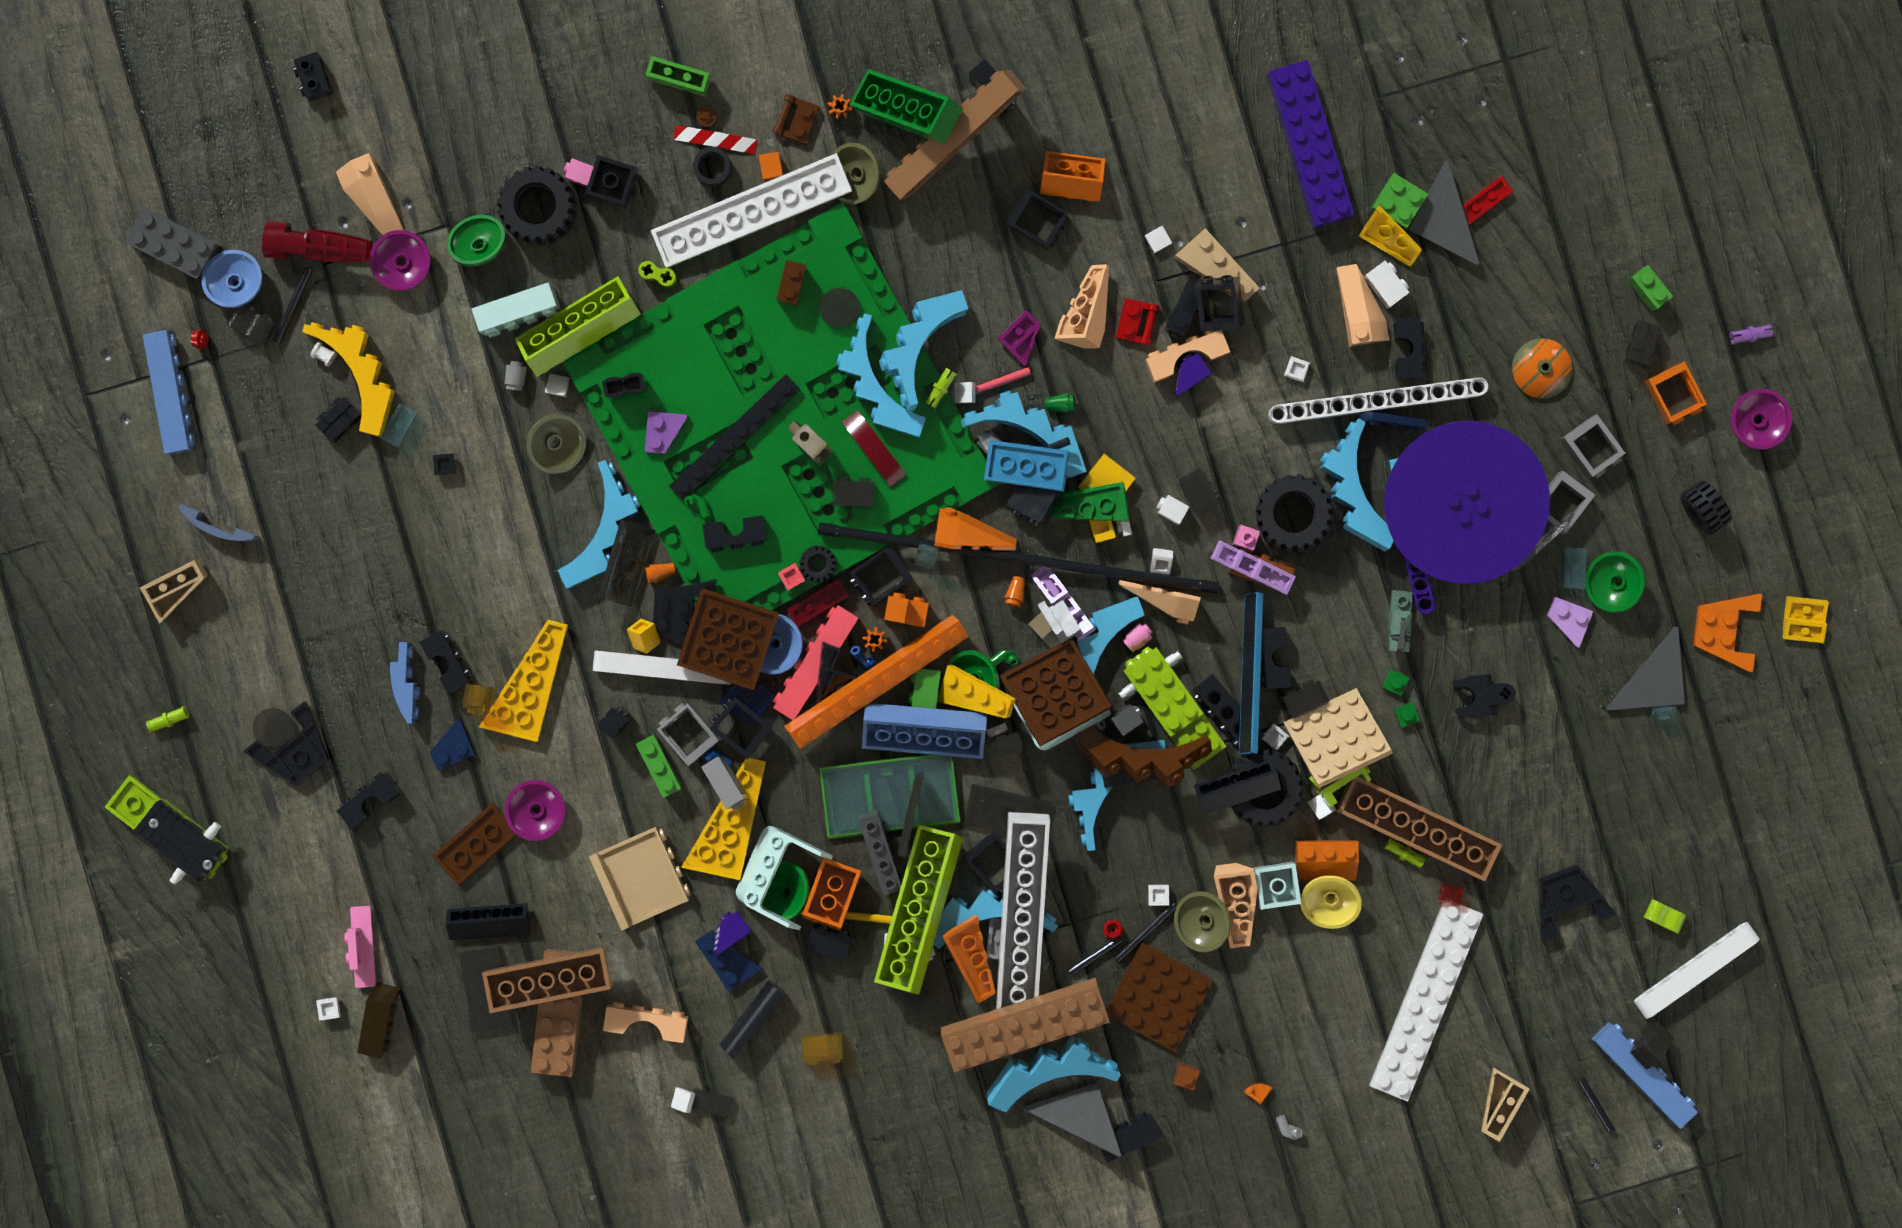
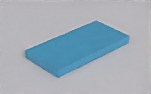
[984,440,1070,492]

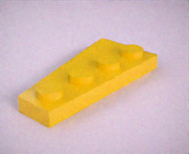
[937,664,1016,718]

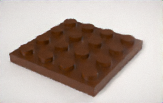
[677,588,779,690]
[1000,638,1111,747]
[1106,942,1213,1052]

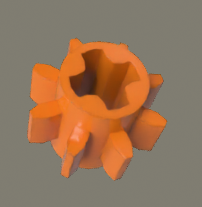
[828,94,852,120]
[862,627,888,652]

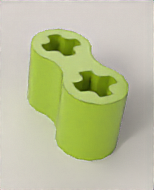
[638,261,677,289]
[1644,899,1687,934]

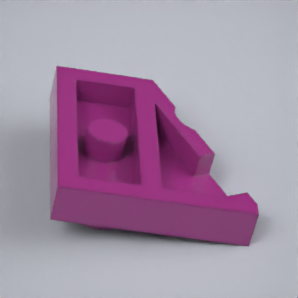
[997,310,1040,366]

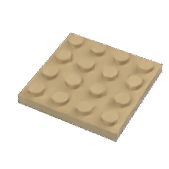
[1284,688,1393,788]

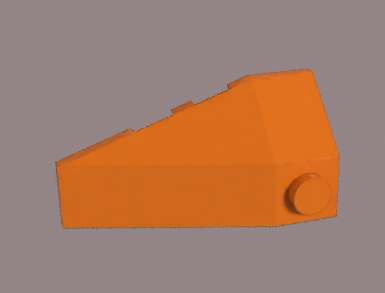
[934,507,1017,550]

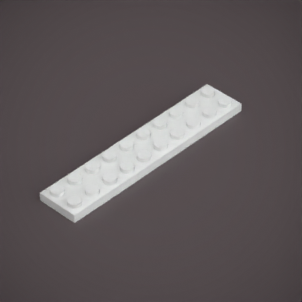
[651,153,853,268]
[1369,898,1483,1101]

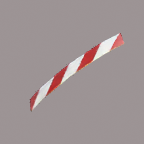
[673,125,757,154]

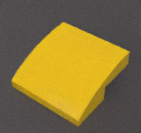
[1078,453,1136,490]
[1783,596,1829,643]

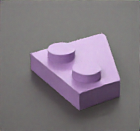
[1547,597,1593,648]

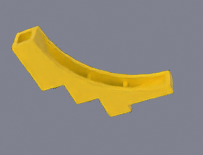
[302,322,395,438]

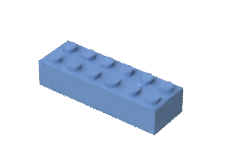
[862,703,987,759]

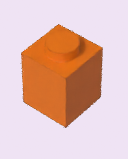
[759,152,783,182]

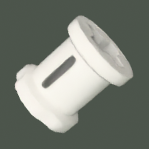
[310,341,337,367]

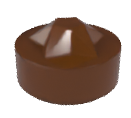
[697,107,717,128]

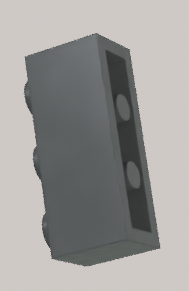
[1109,704,1144,736]

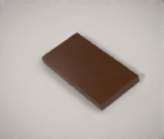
[432,802,517,886]

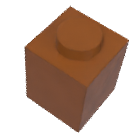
[1173,1062,1200,1090]

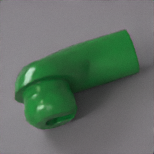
[990,650,1019,667]

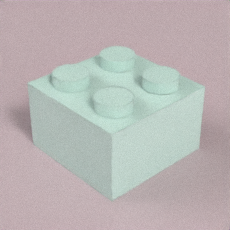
[1253,862,1301,910]

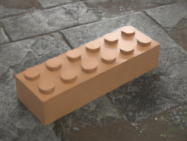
[482,946,614,1013]
[531,949,583,1077]

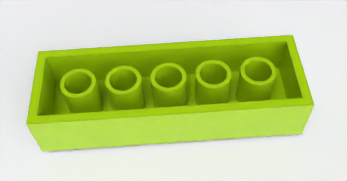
[515,276,641,377]

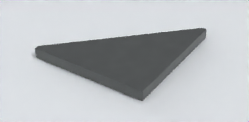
[1409,160,1479,266]
[1606,627,1685,710]
[1023,1082,1122,1158]

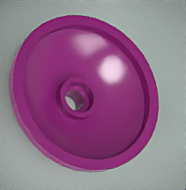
[369,230,431,291]
[1730,389,1792,449]
[504,780,566,841]

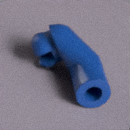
[850,646,876,669]
[703,748,733,766]

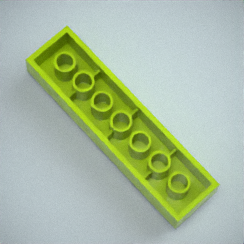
[874,825,963,995]

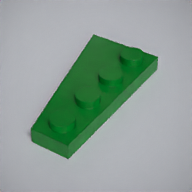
[1051,481,1130,522]

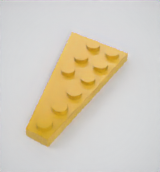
[479,620,568,742]
[681,758,766,880]

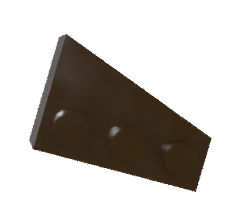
[357,982,401,1059]

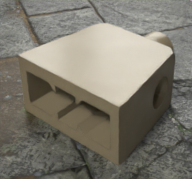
[788,421,834,466]

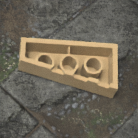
[1174,228,1259,304]

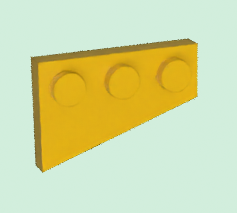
[1359,205,1422,267]

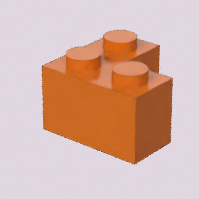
[884,593,929,627]

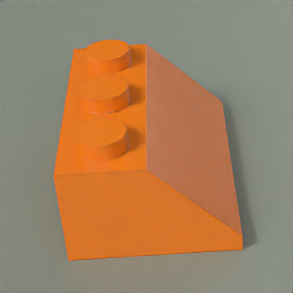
[1040,151,1105,202]
[1295,840,1359,881]

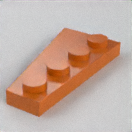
[941,914,996,1004]

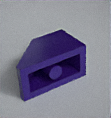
[1174,353,1211,397]
[713,911,751,957]

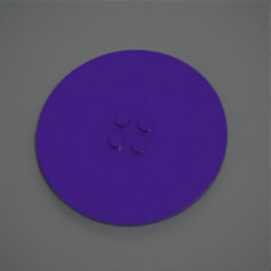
[1384,421,1550,584]

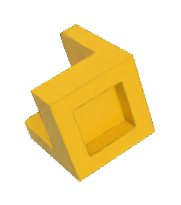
[1089,520,1116,544]
[627,619,660,654]

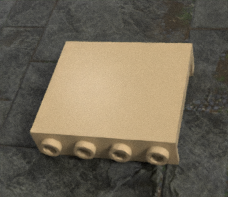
[589,826,691,931]

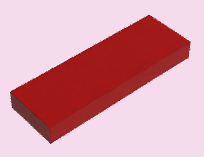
[1462,176,1514,226]

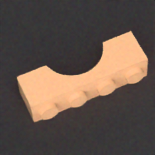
[1145,330,1230,383]
[603,1002,689,1043]

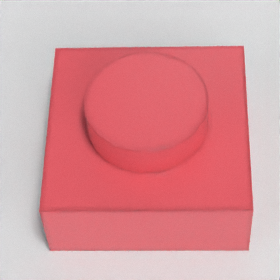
[778,563,806,590]

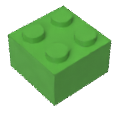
[1369,173,1428,231]

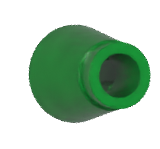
[1045,393,1075,413]

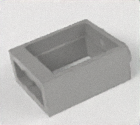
[1560,414,1625,478]
[1547,471,1595,535]
[657,703,721,766]
[701,756,749,810]

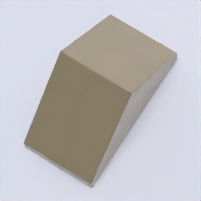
[1028,612,1061,649]

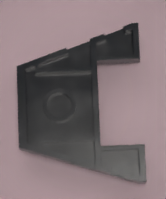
[653,579,717,645]
[815,641,879,718]
[244,701,329,786]
[1538,864,1617,942]

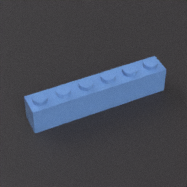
[142,330,195,455]
[1592,1022,1698,1129]

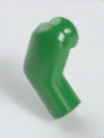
[684,494,711,519]

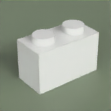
[1364,261,1409,309]

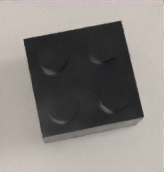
[585,155,638,209]

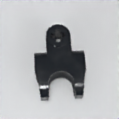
[1452,674,1516,716]

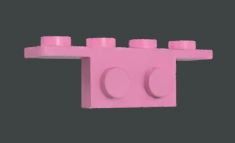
[344,906,376,988]

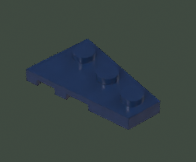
[1354,412,1427,432]
[695,930,762,991]

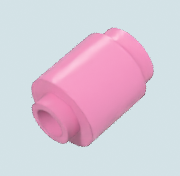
[1123,623,1153,652]

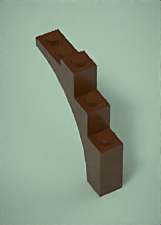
[1076,726,1212,788]

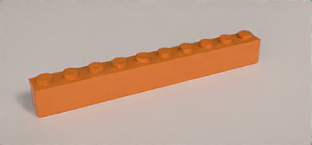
[784,615,969,749]

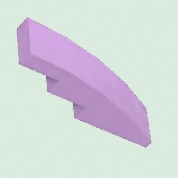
[1211,540,1296,595]
[1030,567,1095,642]

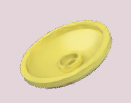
[1300,876,1362,929]

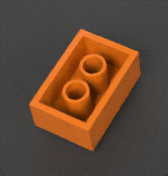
[802,857,861,931]

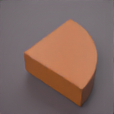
[1244,1083,1272,1104]

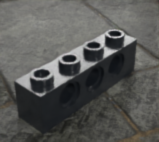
[1193,674,1265,749]

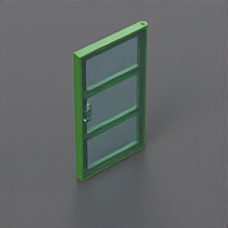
[819,754,961,839]

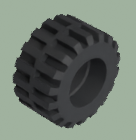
[1680,480,1732,535]

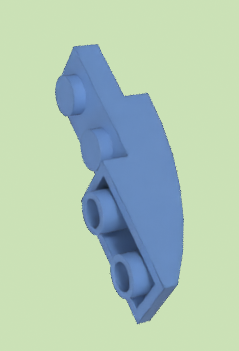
[390,642,420,724]

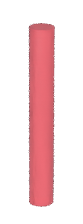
[975,367,1031,395]

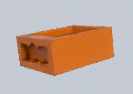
[1644,361,1707,425]

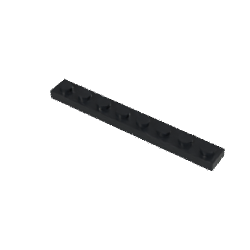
[669,374,800,501]

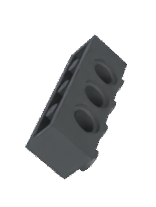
[858,809,902,896]

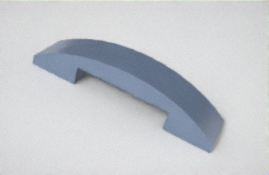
[179,504,259,542]

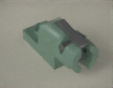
[1388,590,1413,652]

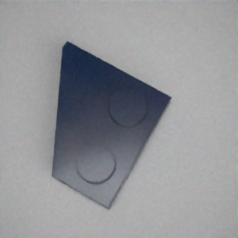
[430,719,476,771]

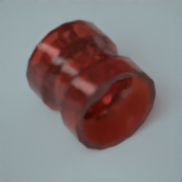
[1438,882,1464,907]

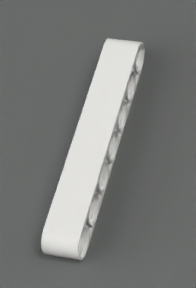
[592,651,731,685]
[1634,922,1760,1019]

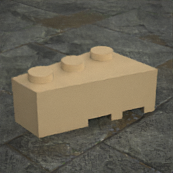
[140,558,208,624]
[1481,1067,1530,1142]

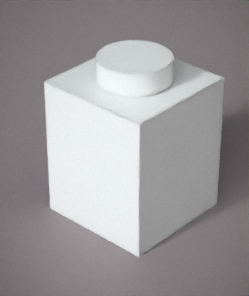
[1156,495,1189,525]

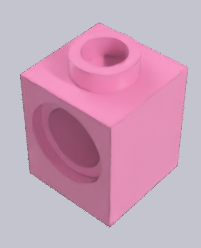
[564,159,594,188]
[1232,525,1260,551]

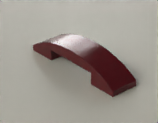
[842,410,906,487]

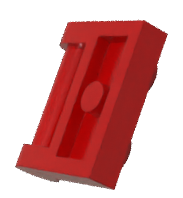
[1115,298,1160,346]

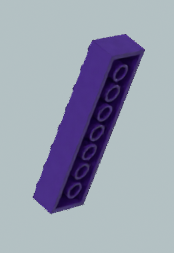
[1267,60,1354,229]

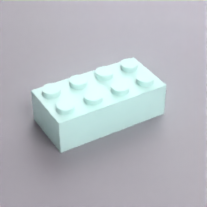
[471,283,561,338]

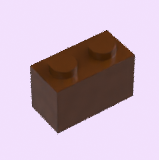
[776,260,807,307]

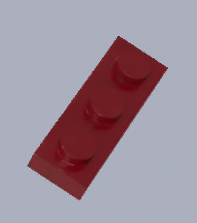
[787,579,849,627]

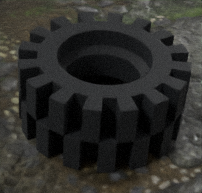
[800,546,837,582]

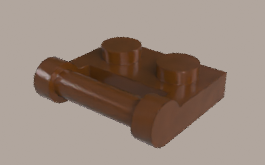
[772,94,820,145]

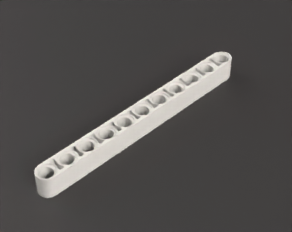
[1268,378,1488,424]

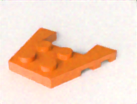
[1693,594,1762,672]

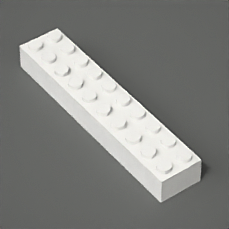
[996,812,1050,1009]

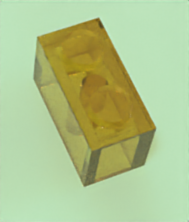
[462,683,492,714]
[801,1033,844,1065]

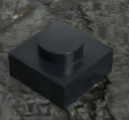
[433,453,456,476]

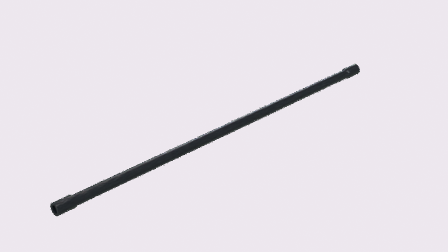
[818,522,1219,594]

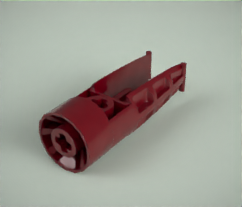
[262,220,373,262]

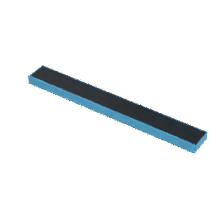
[1239,592,1263,755]

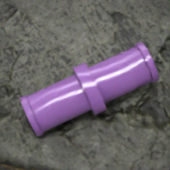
[1729,324,1773,344]

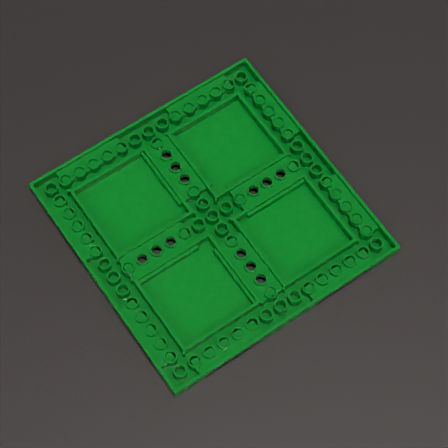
[563,202,999,610]

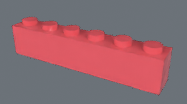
[773,605,859,720]

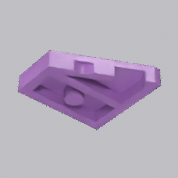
[645,411,688,454]

